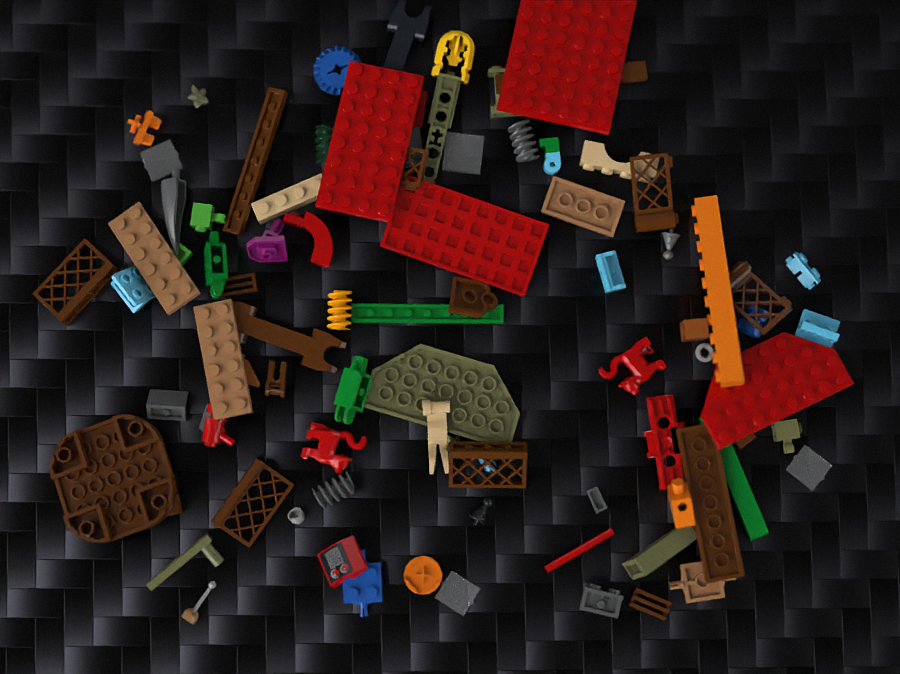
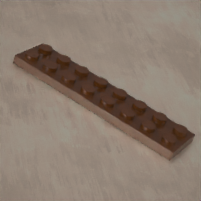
[675,424,745,583]

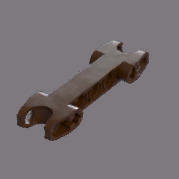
[221,299,347,374]

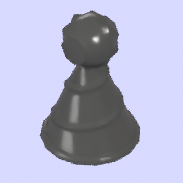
[662,229,681,260]

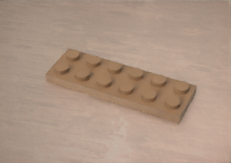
[108,202,201,316]
[193,299,253,420]

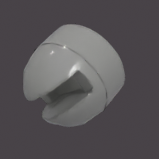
[288,507,305,524]

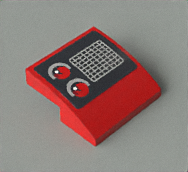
[317,536,368,588]

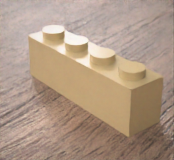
[251,173,322,224]

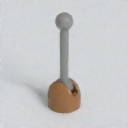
[181,581,216,625]

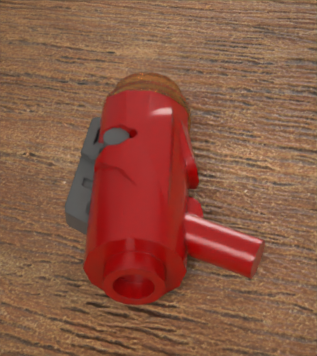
[199,400,235,447]

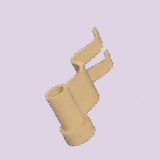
[422,400,450,474]

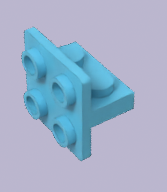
[110,265,156,313]
[795,309,840,348]

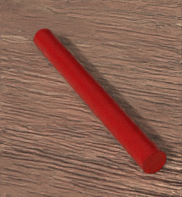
[544,528,615,573]

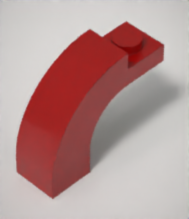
[283,212,334,269]

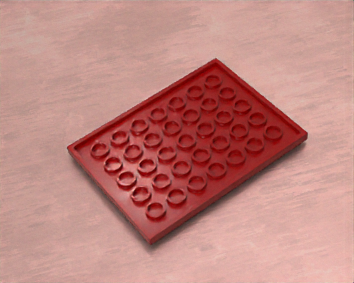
[496,0,637,135]

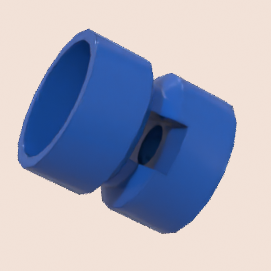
[737,306,769,339]

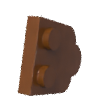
[448,276,498,318]

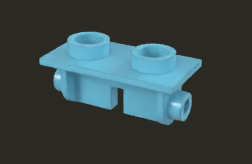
[785,251,821,290]

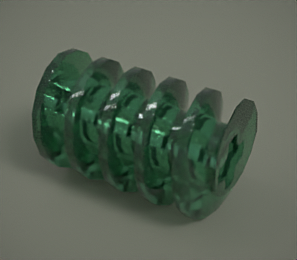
[315,125,334,166]

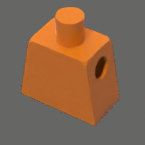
[667,478,695,529]

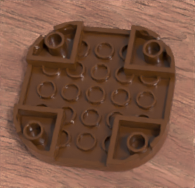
[50,414,177,543]

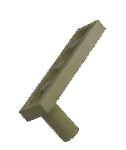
[146,532,224,591]

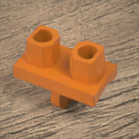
[127,111,162,146]

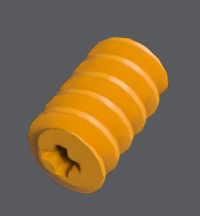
[327,290,352,330]

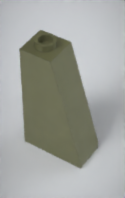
[622,526,697,580]

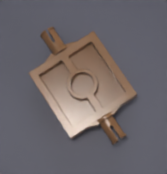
[669,561,736,603]

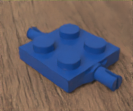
[343,550,383,616]

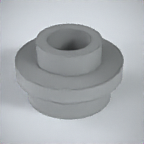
[695,343,715,362]

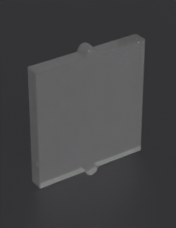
[140,140,183,181]
[786,445,832,491]
[435,571,480,616]

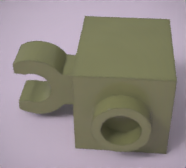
[771,419,802,454]

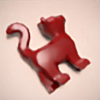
[599,337,667,395]
[301,422,367,474]

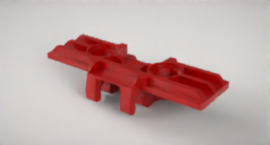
[643,394,686,490]

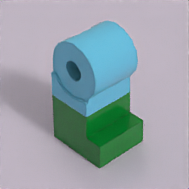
[538,137,561,175]

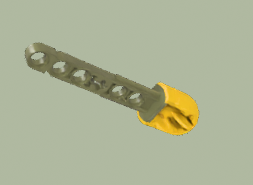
[423,31,475,184]

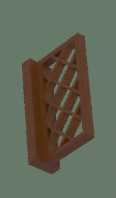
[32,238,119,326]
[449,441,527,488]
[211,457,295,548]

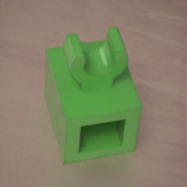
[190,202,226,232]

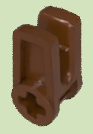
[265,360,288,398]

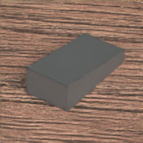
[586,487,608,514]

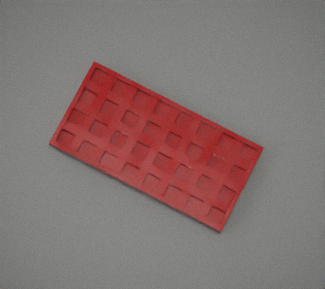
[315,61,424,223]
[380,175,549,297]

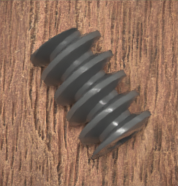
[508,119,540,162]
[312,471,355,509]

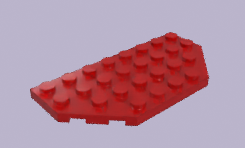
[700,332,854,450]

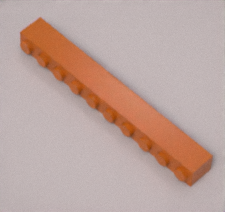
[691,195,744,388]

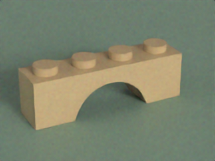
[579,140,659,183]

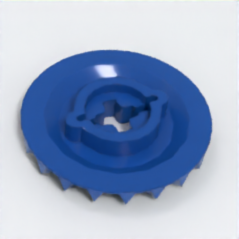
[314,46,361,95]

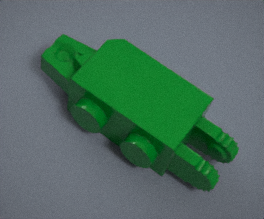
[204,231,228,299]
[334,355,372,424]

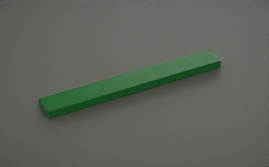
[351,303,504,324]

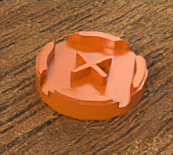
[404,556,442,595]

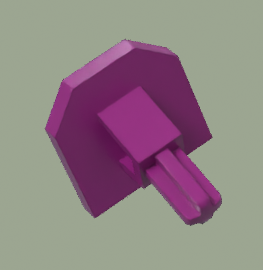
[247,218,288,262]

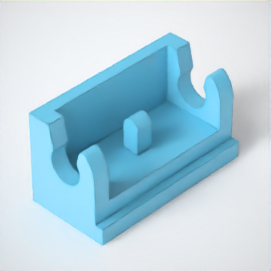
[595,250,626,293]

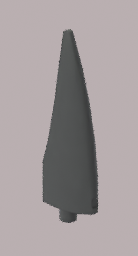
[161,170,186,255]

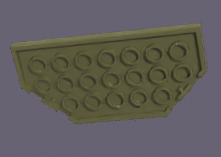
[364,344,520,442]

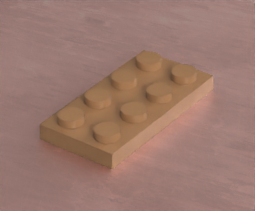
[541,176,625,237]

